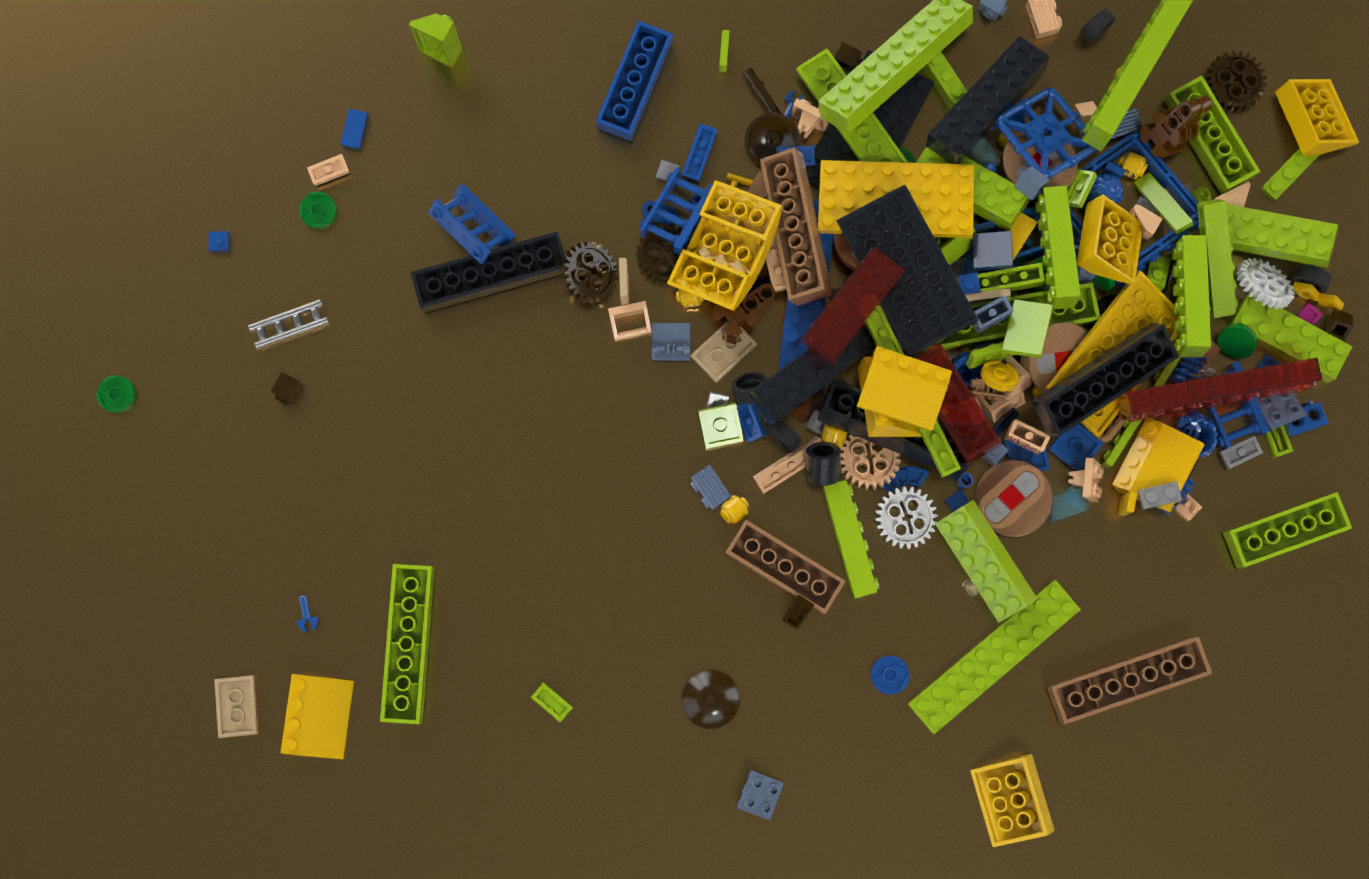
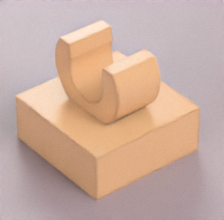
[1175,494,1202,522]

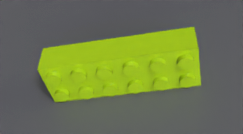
[1164,76,1260,195]
[916,147,1029,231]
[1036,186,1081,309]
[1228,204,1338,268]
[1172,235,1211,358]
[1228,292,1353,383]
[1223,492,1352,569]
[935,499,1037,623]

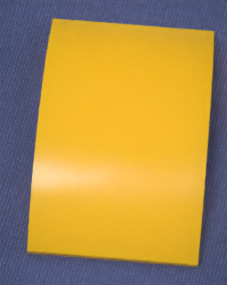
[667,180,782,311]

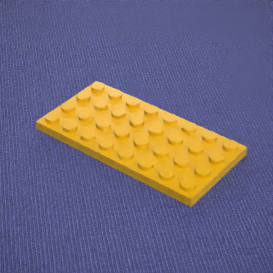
[818,160,974,238]
[1046,271,1178,437]

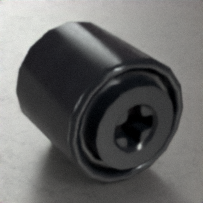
[806,442,841,486]

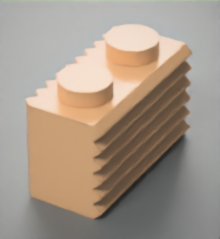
[1025,0,1062,39]
[1004,419,1051,455]

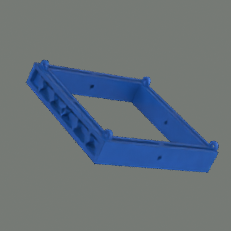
[1067,130,1199,286]

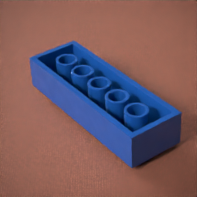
[596,20,673,141]

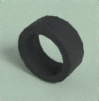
[1079,8,1116,43]
[1292,263,1332,293]
[731,372,767,404]
[765,420,802,452]

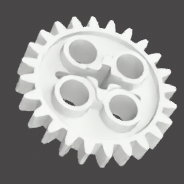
[1236,258,1295,309]
[874,486,938,549]

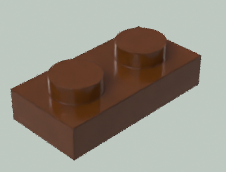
[790,389,825,426]

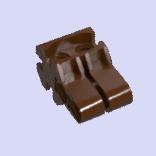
[1140,96,1212,157]
[713,284,775,344]

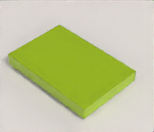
[1002,300,1053,358]

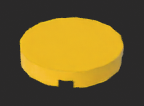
[980,360,1019,392]

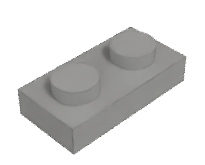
[1219,436,1263,470]
[1138,482,1182,510]

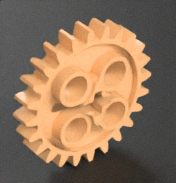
[840,435,901,490]

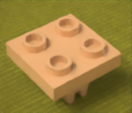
[791,99,829,139]
[1068,458,1104,503]

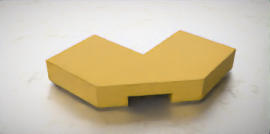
[1293,282,1344,310]

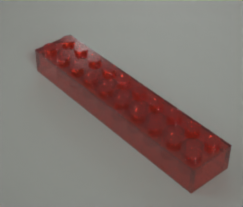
[1117,357,1323,423]

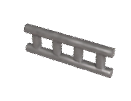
[248,299,329,350]

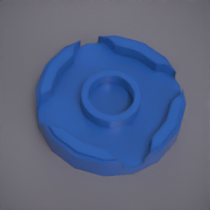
[871,656,910,695]

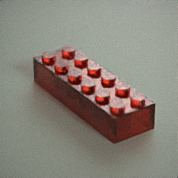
[801,247,905,366]
[915,343,1001,465]

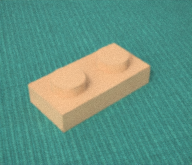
[307,154,350,186]

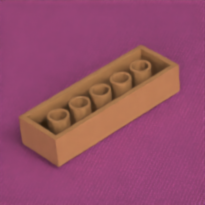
[725,520,846,615]

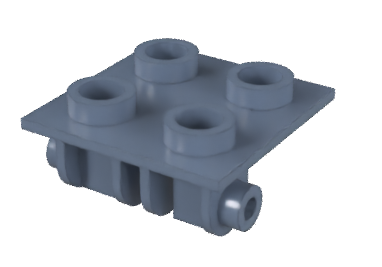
[652,323,690,361]
[1256,384,1307,430]
[737,771,784,820]

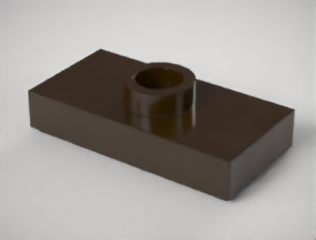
[782,595,814,629]

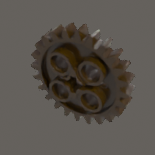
[1205,50,1267,111]
[636,223,690,285]
[560,241,618,303]

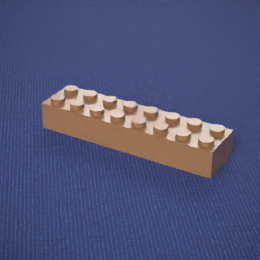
[760,147,833,306]
[1047,636,1212,725]

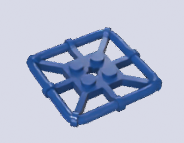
[995,87,1097,179]

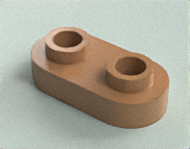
[1095,409,1127,443]

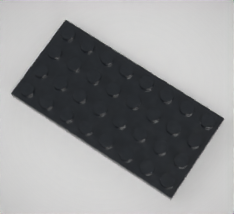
[806,50,934,189]
[836,184,979,357]

